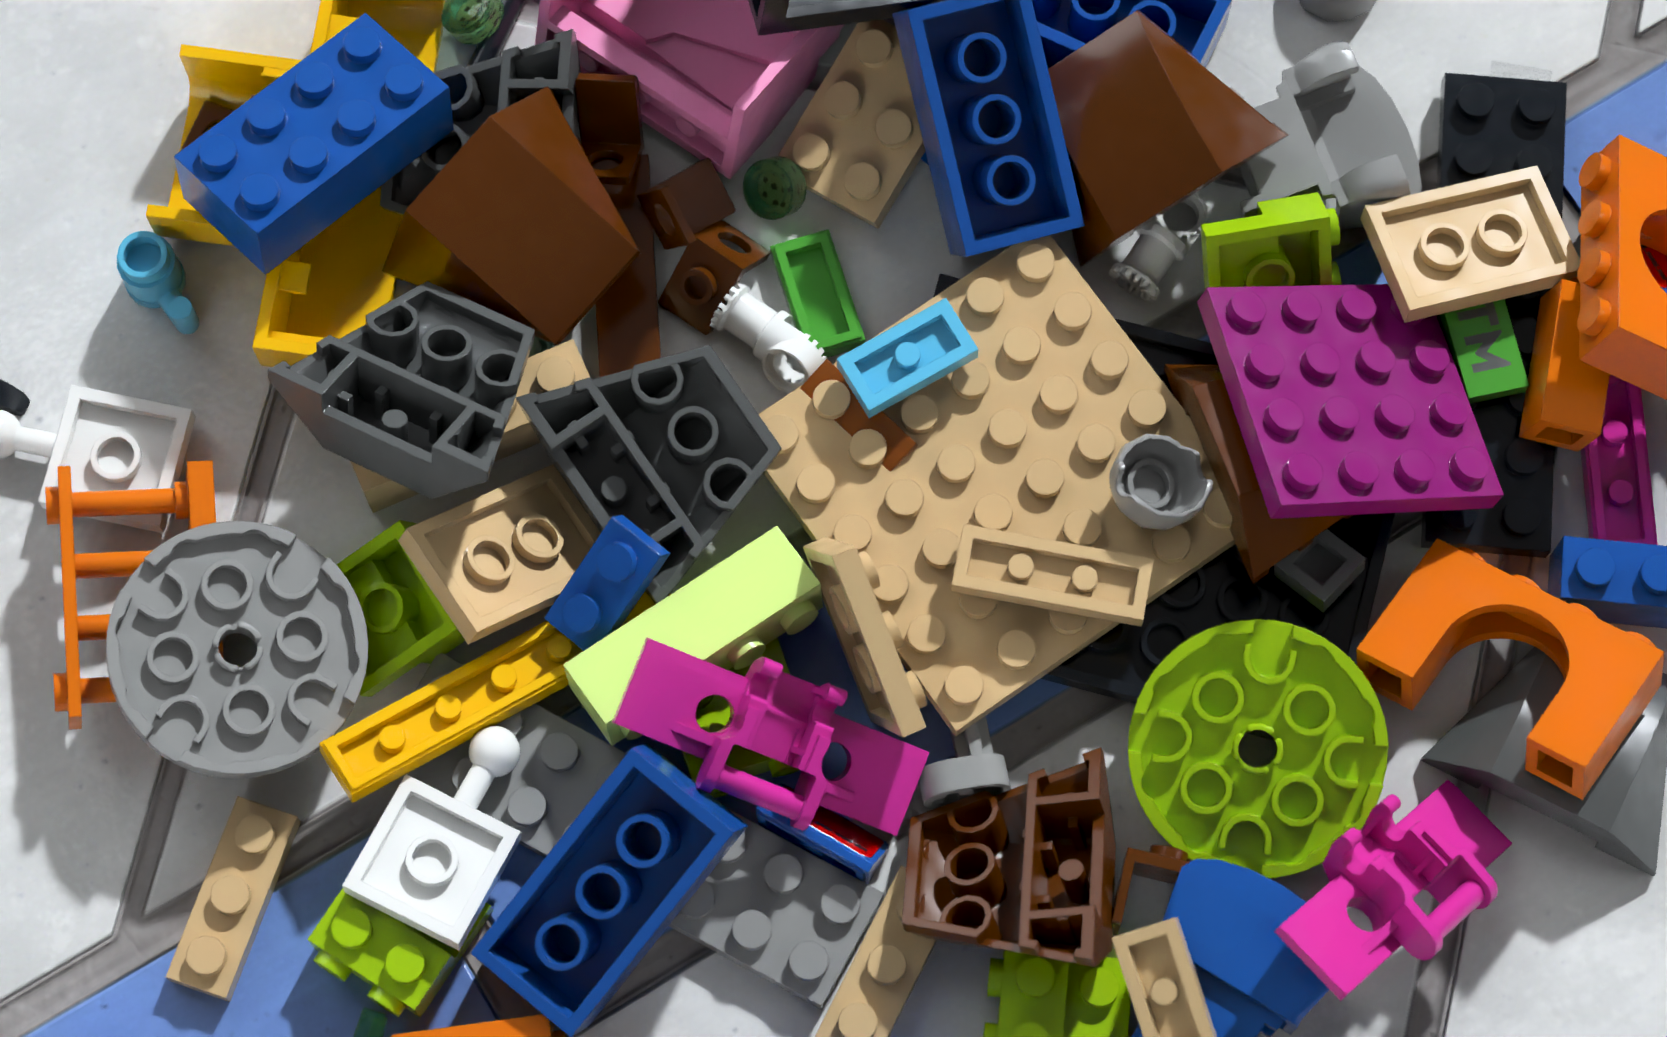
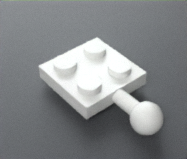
[0,385,196,533]
[342,726,521,951]

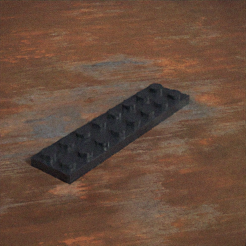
[1421,73,1567,558]

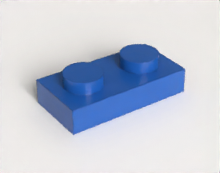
[544,515,671,651]

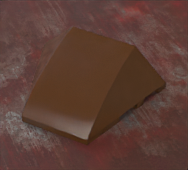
[1048,10,1289,267]
[382,86,641,346]
[1164,364,1353,584]
[902,747,1116,967]

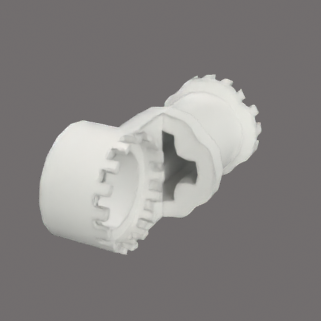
[1109,191,1209,303]
[710,282,827,394]

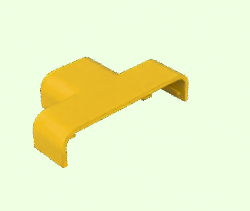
[146,0,445,367]

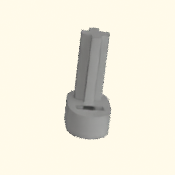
[919,716,1011,809]

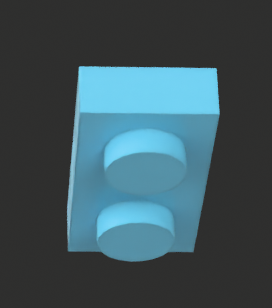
[837,298,979,418]

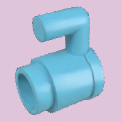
[117,231,199,335]

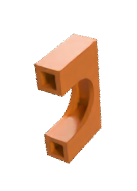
[1577,134,1667,400]
[1519,277,1610,452]
[1356,538,1665,800]

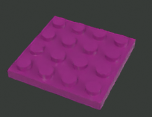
[1197,284,1504,519]

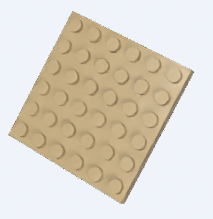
[759,235,1236,737]

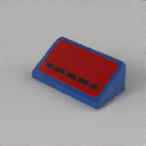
[756,783,889,884]

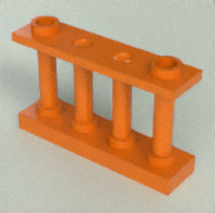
[45,460,224,730]

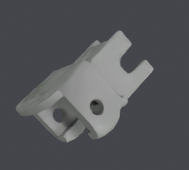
[1239,41,1422,231]

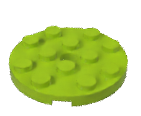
[1128,619,1388,878]

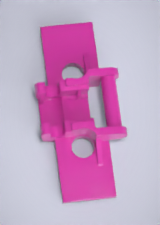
[612,637,930,836]
[1274,780,1513,1001]

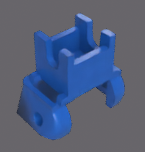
[1131,859,1330,1037]

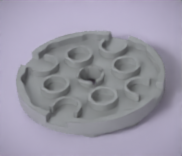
[106,521,368,779]

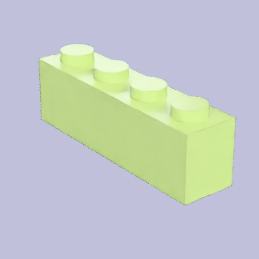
[563,526,823,746]

